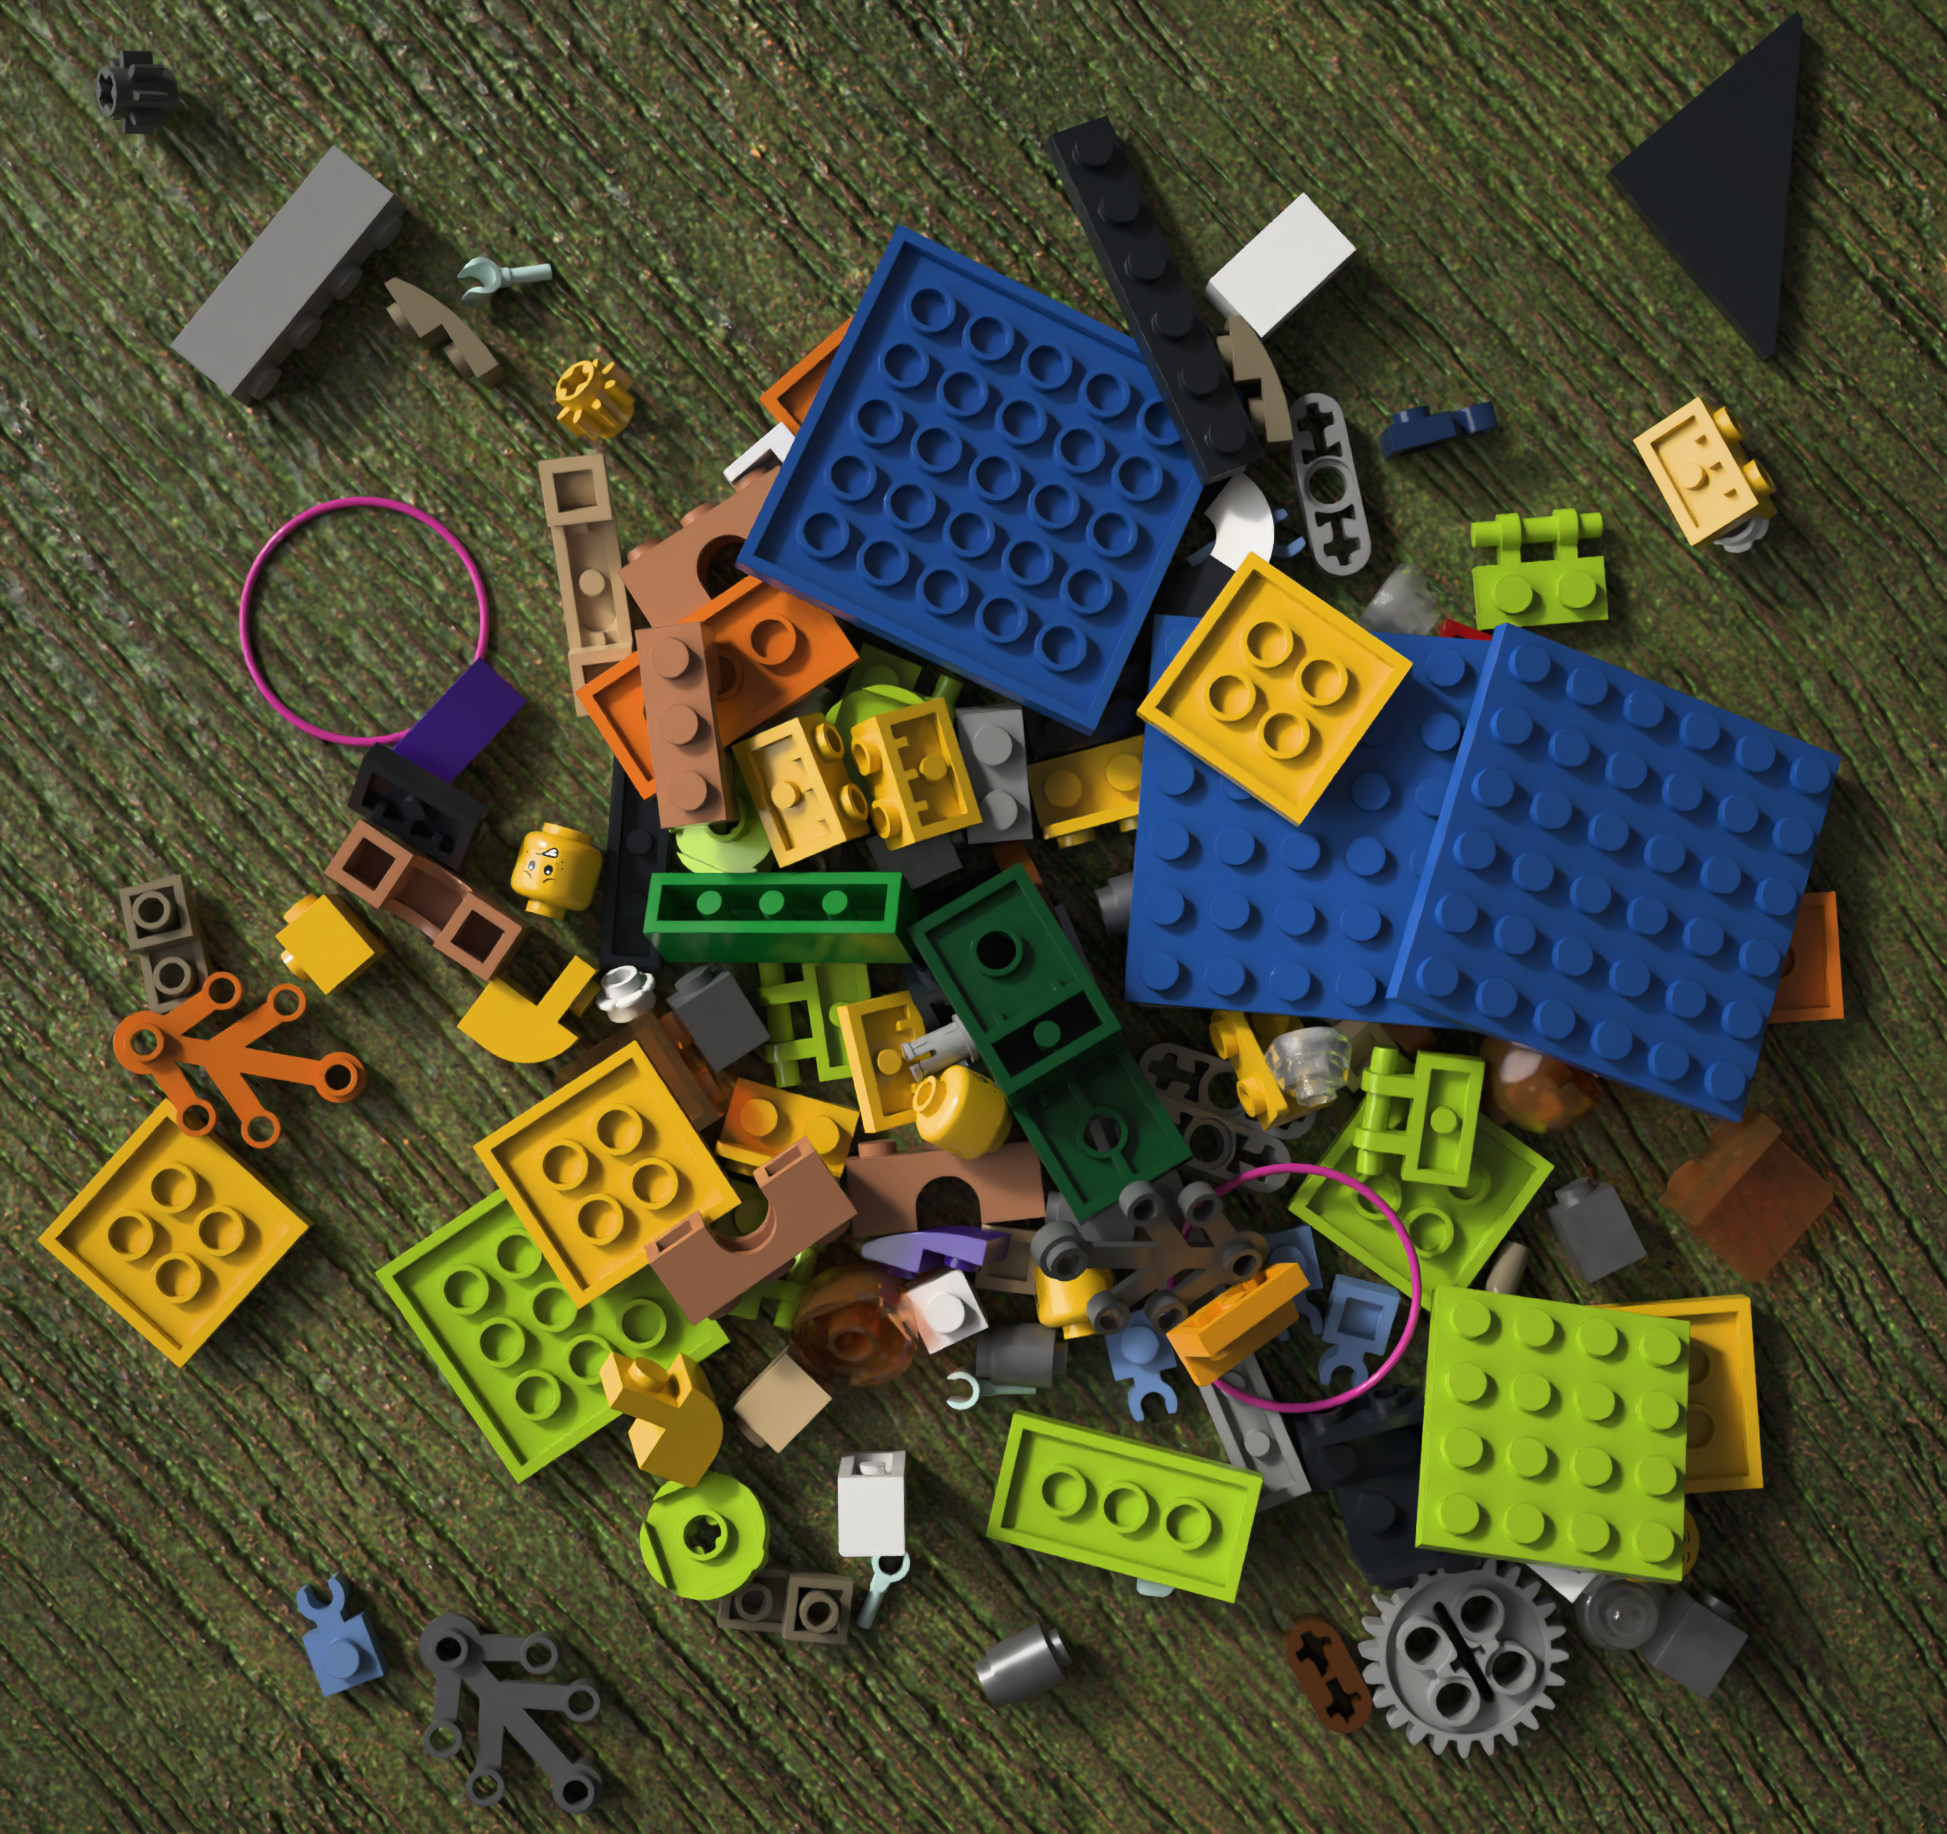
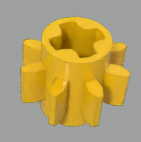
[556,359,635,441]

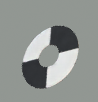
[1146,472,1274,618]

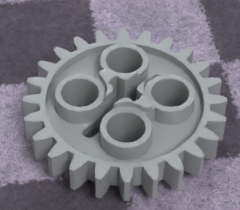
[1358,1558,1569,1758]

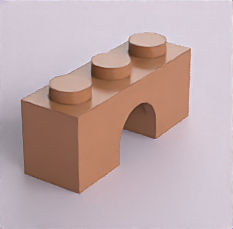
[617,465,781,628]
[635,621,740,830]
[324,819,535,982]
[845,1125,1046,1238]
[644,1136,858,1326]

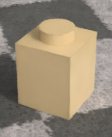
[732,1343,835,1454]

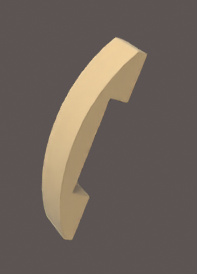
[538,453,635,717]

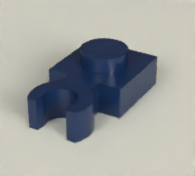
[1378,401,1498,461]

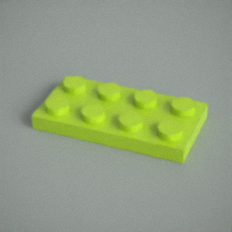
[985,1409,1265,1603]

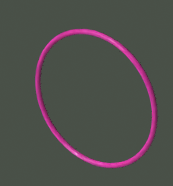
[239,496,490,747]
[1167,1163,1422,1413]

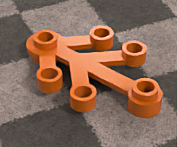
[113,972,368,1149]

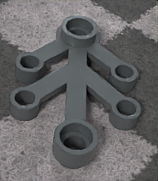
[1031,1180,1269,1335]
[419,1612,606,1814]

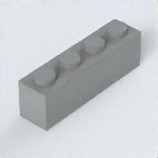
[170,145,406,406]

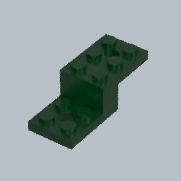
[906,862,1193,1226]

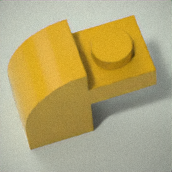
[457,954,604,1063]
[599,1351,723,1489]

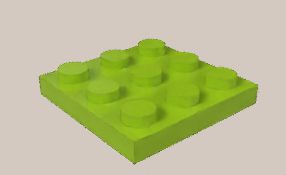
[1285,1054,1555,1312]

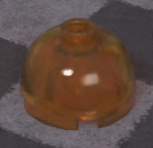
[1477,1035,1602,1135]
[790,1262,919,1387]

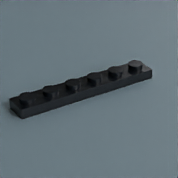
[1045,116,1266,487]

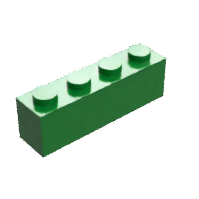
[643,872,920,963]

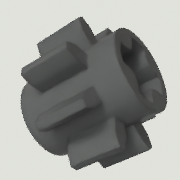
[96,50,178,134]

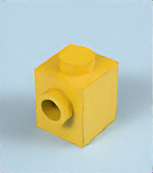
[275,893,388,995]

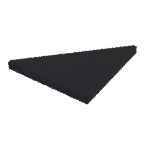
[1605,11,1803,362]

